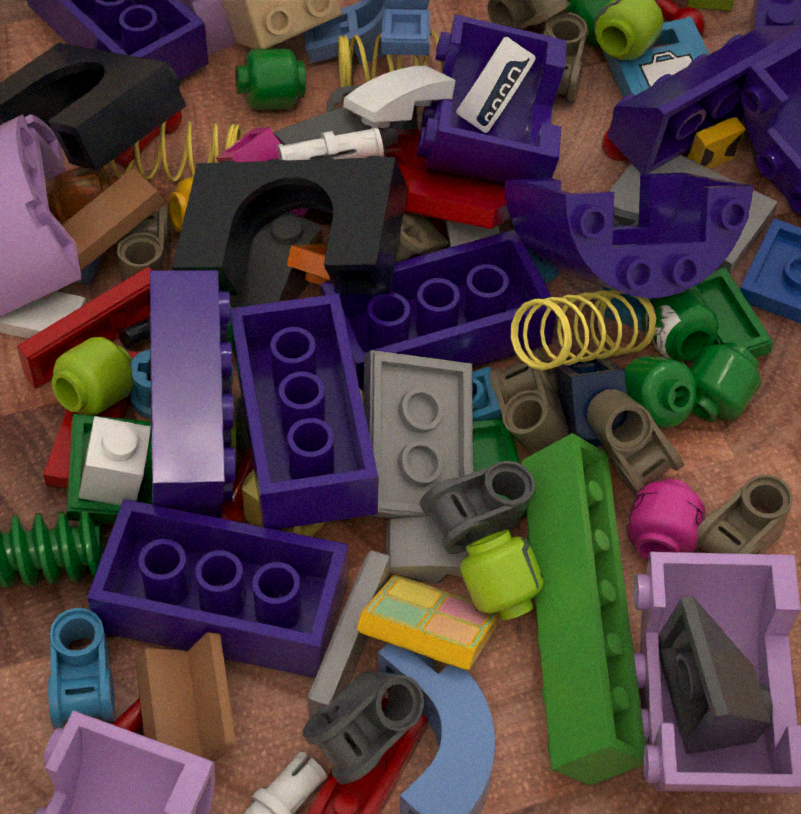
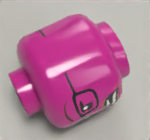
[626,479,706,561]

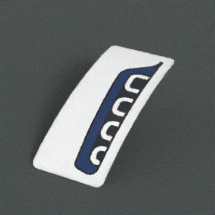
[456,37,536,133]

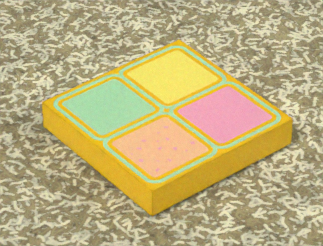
[357,574,500,671]

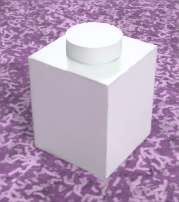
[78,416,151,506]

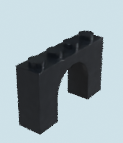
[0,43,187,171]
[172,156,408,296]

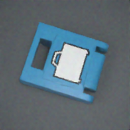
[602,17,709,98]

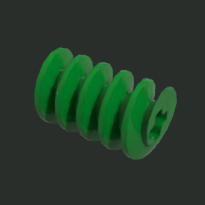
[0,510,105,588]

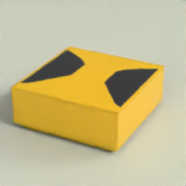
[688,117,745,169]

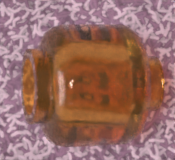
[47,166,118,224]

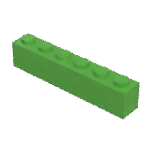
[521,433,646,786]

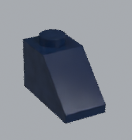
[549,356,627,447]

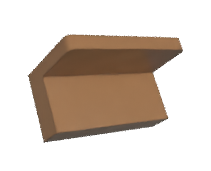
[135,632,236,763]

